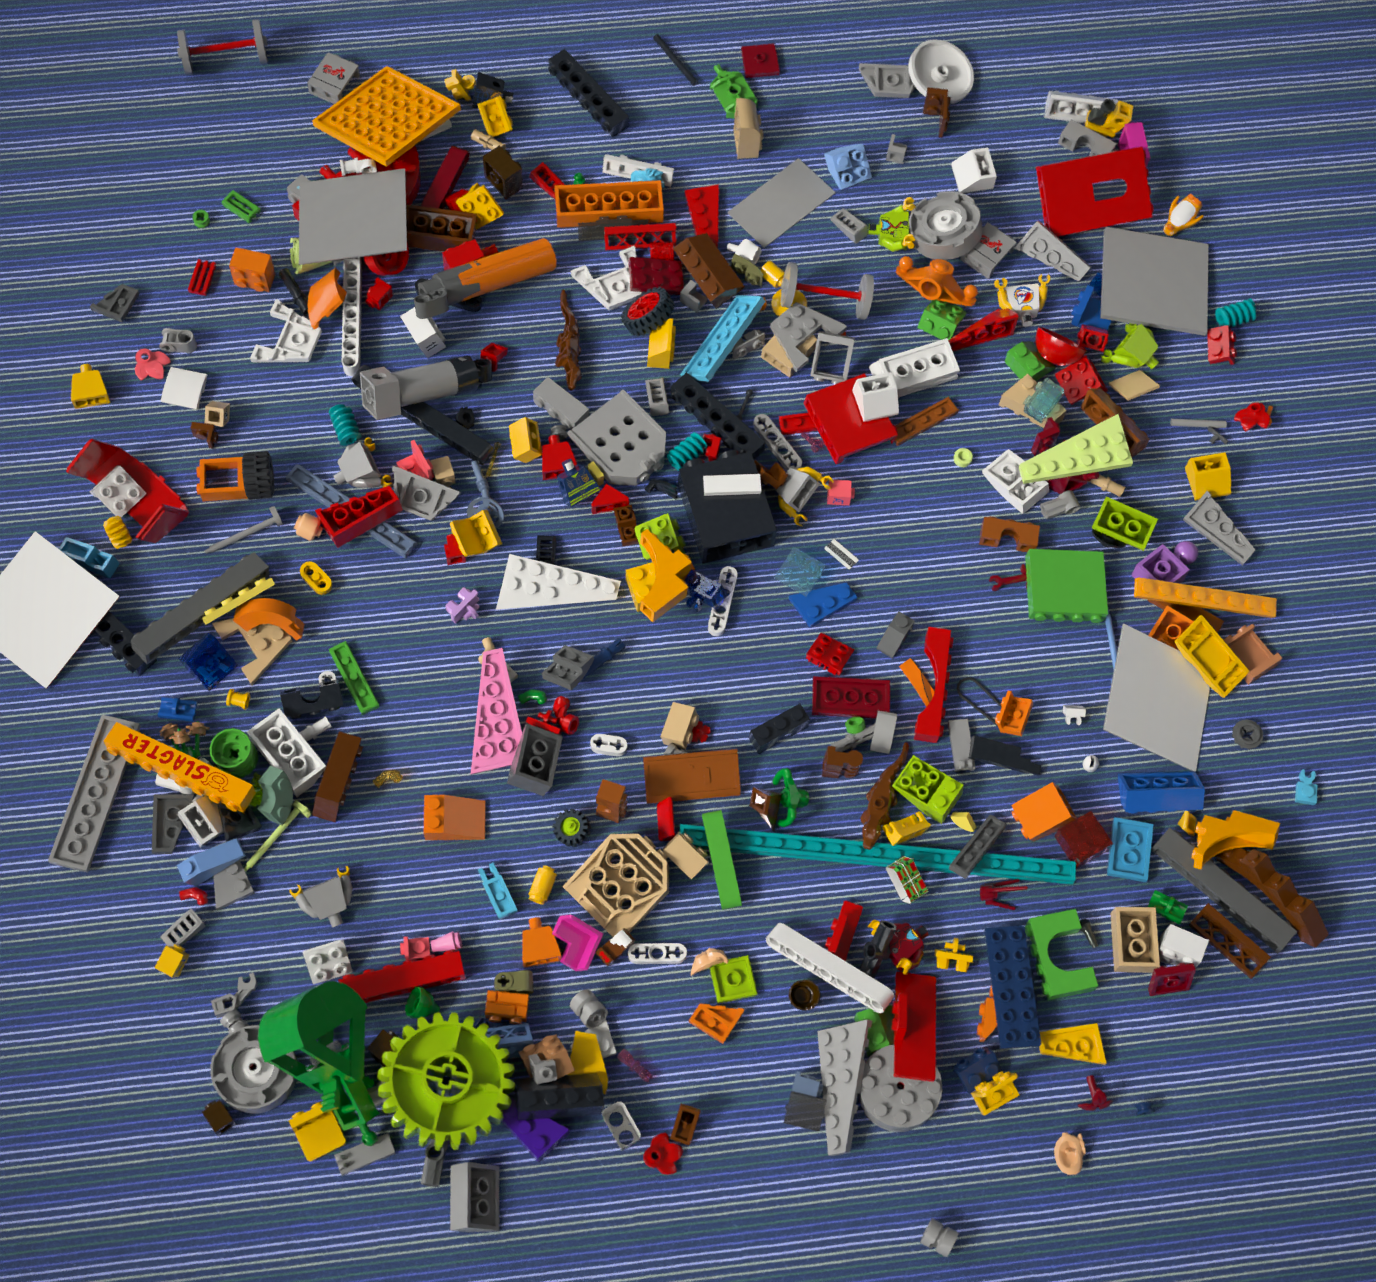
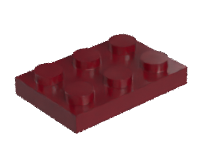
[628,257,684,295]

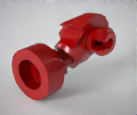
[553,696,579,735]

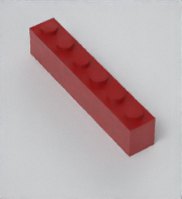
[338,950,466,1003]

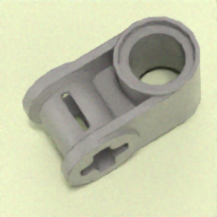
[159,328,197,353]

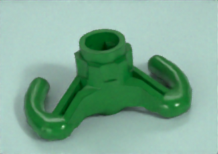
[772,768,809,827]

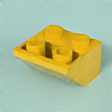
[647,318,676,369]
[1185,452,1231,501]

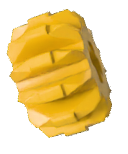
[103,516,132,549]

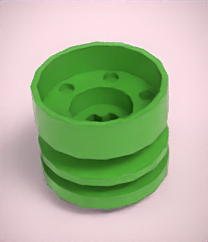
[210,728,258,778]

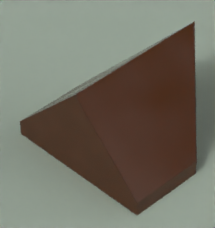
[749,787,782,831]

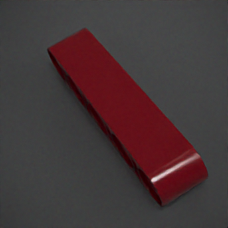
[421,145,470,209]

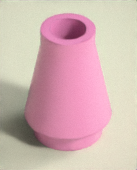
[431,931,462,952]

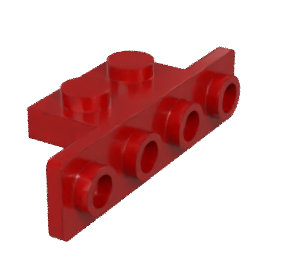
[824,900,863,961]

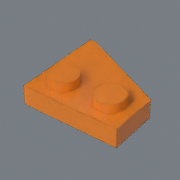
[689,1003,744,1044]

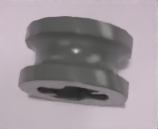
[551,425,568,441]

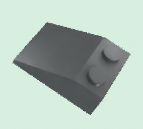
[507,723,563,796]

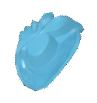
[631,168,665,188]

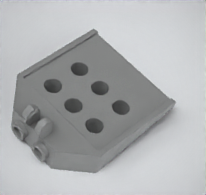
[567,389,666,486]

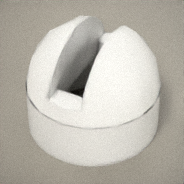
[1083,755,1099,772]

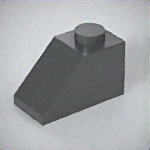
[876,611,915,659]

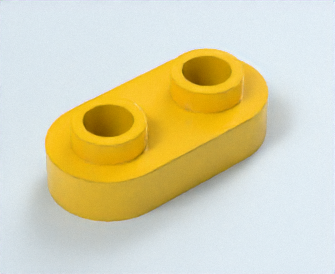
[300,562,332,595]

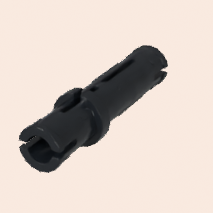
[278,268,309,316]

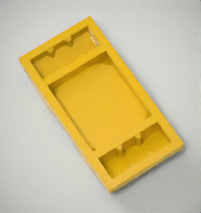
[1174,615,1249,698]

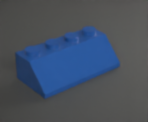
[1118,771,1205,813]

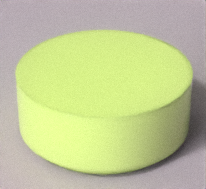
[954,448,973,467]

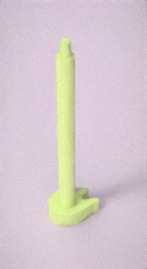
[244,800,312,872]

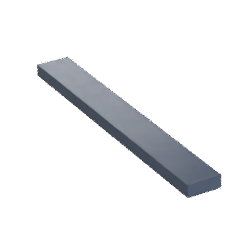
[286,464,417,559]

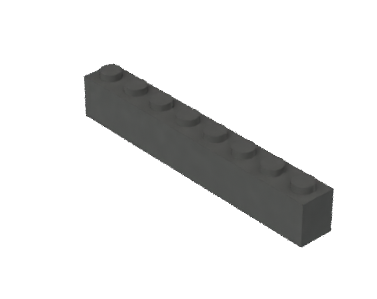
[131,552,269,664]
[1151,828,1297,954]

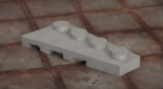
[1183,491,1255,566]

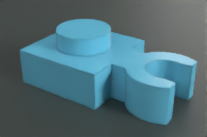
[1295,769,1318,805]

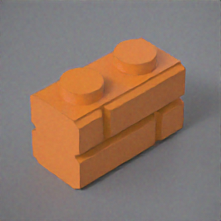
[485,990,529,1025]

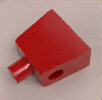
[542,435,577,480]

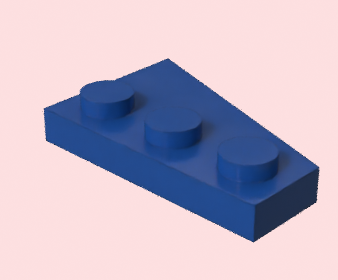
[789,582,857,628]

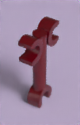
[989,564,1027,591]

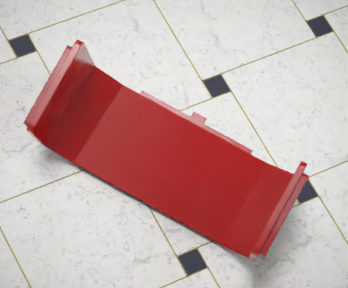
[66,439,189,543]

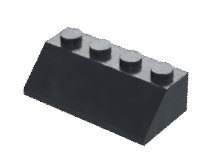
[514,1073,604,1120]

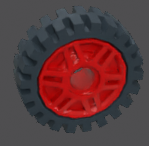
[621,287,675,336]

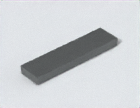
[949,814,1007,879]

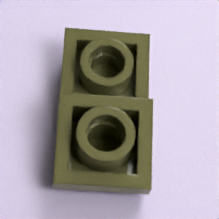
[731,254,764,286]

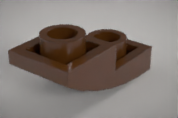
[613,505,639,547]

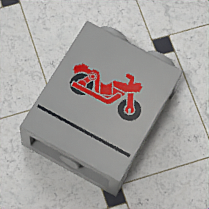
[307,52,360,104]
[960,223,1016,279]

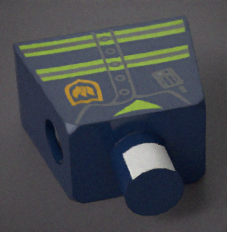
[557,459,601,507]

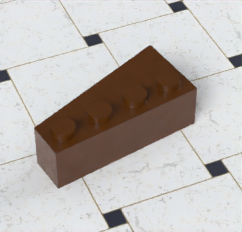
[312,731,364,822]

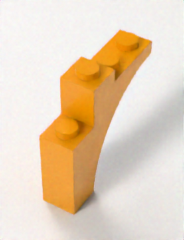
[640,529,692,622]
[1192,810,1280,870]

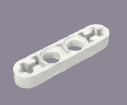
[708,566,737,636]

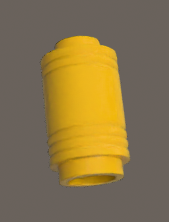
[528,866,557,904]

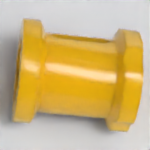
[226,689,250,710]

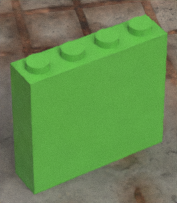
[1025,549,1108,623]

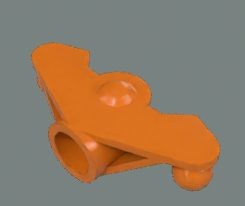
[896,256,978,306]

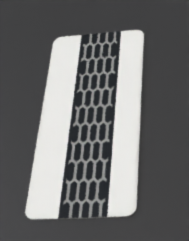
[825,539,858,569]

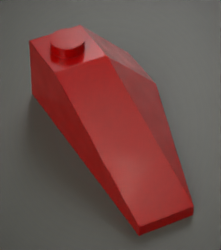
[948,308,1019,351]

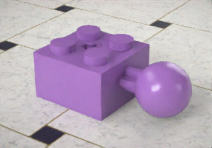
[1131,541,1198,584]

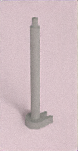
[204,506,283,554]

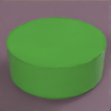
[845,717,866,734]

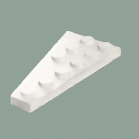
[496,554,621,610]

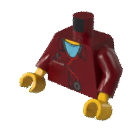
[867,920,929,974]

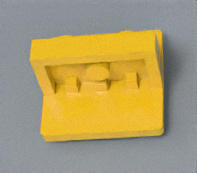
[456,183,504,229]

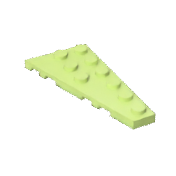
[1019,414,1133,484]

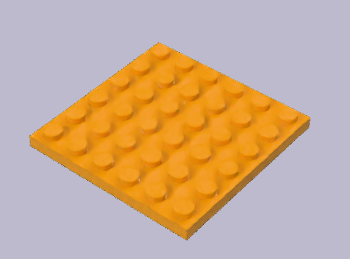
[312,66,461,167]

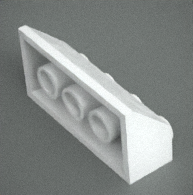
[1045,91,1118,123]
[247,709,326,797]

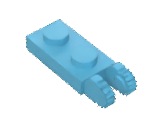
[478,863,518,920]

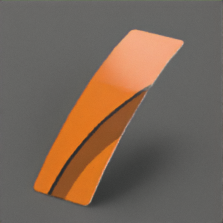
[899,658,934,707]

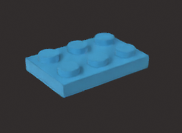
[1107,817,1154,882]

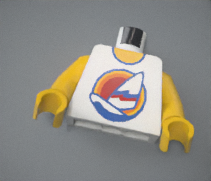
[994,274,1050,327]

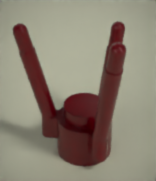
[980,879,1028,910]

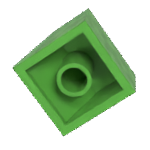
[1004,341,1055,381]
[854,1005,895,1057]

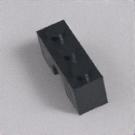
[280,679,343,719]
[749,704,810,754]

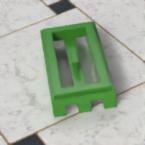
[221,190,261,224]

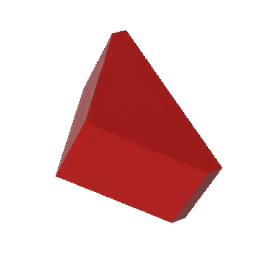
[591,484,629,515]

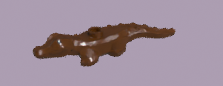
[555,289,582,391]
[860,742,909,850]

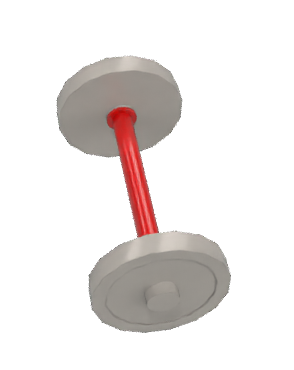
[177,19,268,75]
[781,262,874,320]

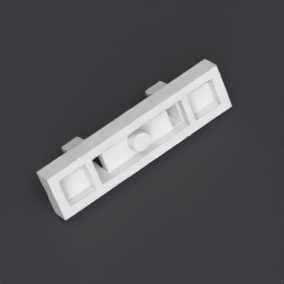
[603,154,674,187]

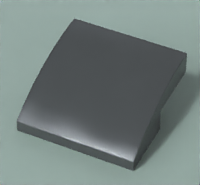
[542,645,594,690]

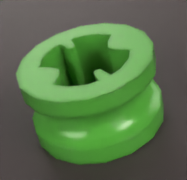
[192,210,210,228]

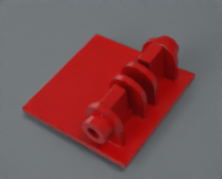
[806,633,854,676]

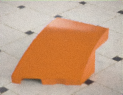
[308,268,347,329]

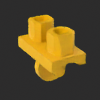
[445,69,476,101]
[934,937,973,972]

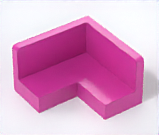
[552,915,603,971]

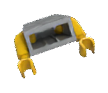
[775,467,834,526]

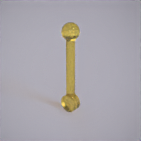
[486,442,501,476]

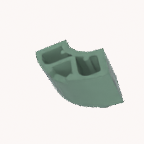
[258,766,293,825]

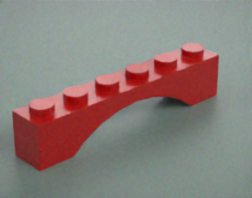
[914,627,954,743]

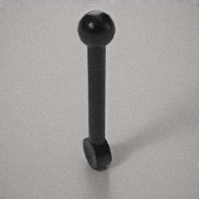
[736,389,753,421]

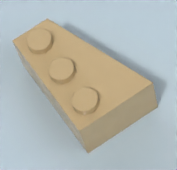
[999,374,1067,428]

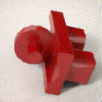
[526,710,563,736]

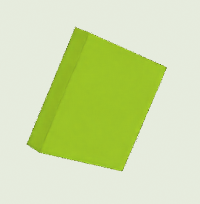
[709,955,757,1004]

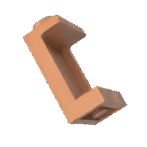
[1224,624,1283,685]

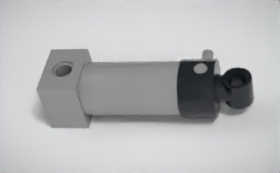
[360,355,492,420]

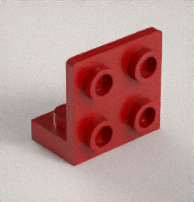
[1055,356,1108,405]

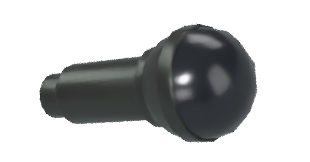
[1080,919,1098,948]

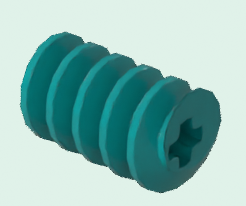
[1215,298,1256,327]
[329,404,361,446]
[667,432,707,471]

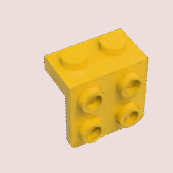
[450,509,502,557]
[971,1071,1019,1115]
[289,1101,346,1162]

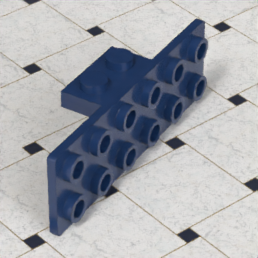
[984,926,1041,1049]

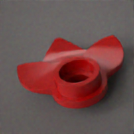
[1234,402,1270,432]
[643,1133,684,1175]

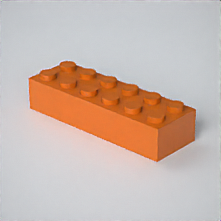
[555,180,664,228]

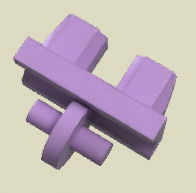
[445,587,480,624]

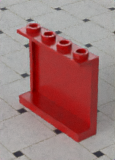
[803,373,898,465]

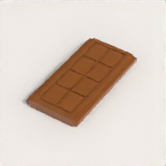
[643,749,741,804]

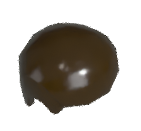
[788,980,821,1011]

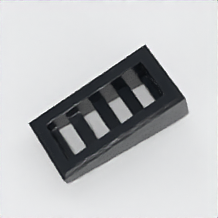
[536,535,556,565]

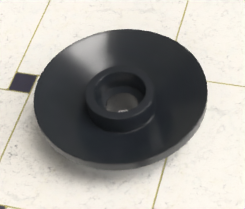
[1092,529,1127,548]

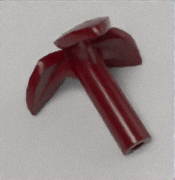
[1078,1075,1114,1111]

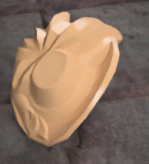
[691,948,728,976]
[1054,1132,1086,1175]

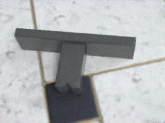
[1207,426,1228,444]

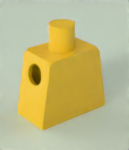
[71,364,110,409]

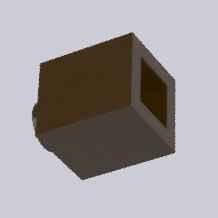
[202,1100,236,1136]

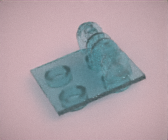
[774,547,826,597]

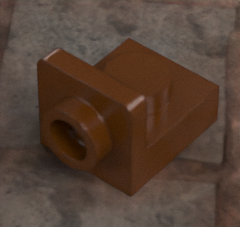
[190,422,219,449]

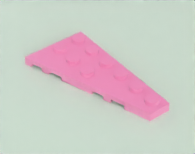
[471,648,522,775]

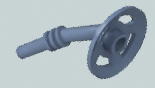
[467,460,504,529]

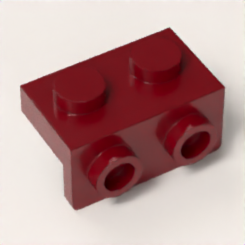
[1031,417,1060,456]

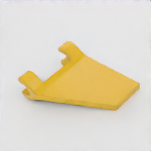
[567,1031,608,1094]

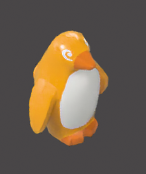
[1163,194,1204,236]

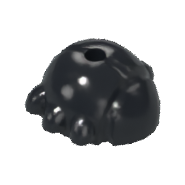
[456,406,475,429]

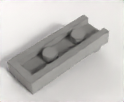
[948,719,975,772]
[334,1133,396,1176]

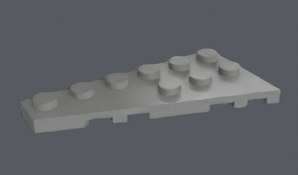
[818,1020,872,1156]

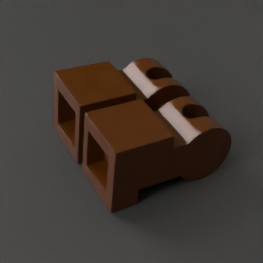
[822,746,863,778]

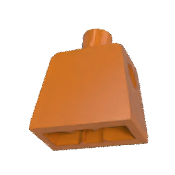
[522,917,561,968]

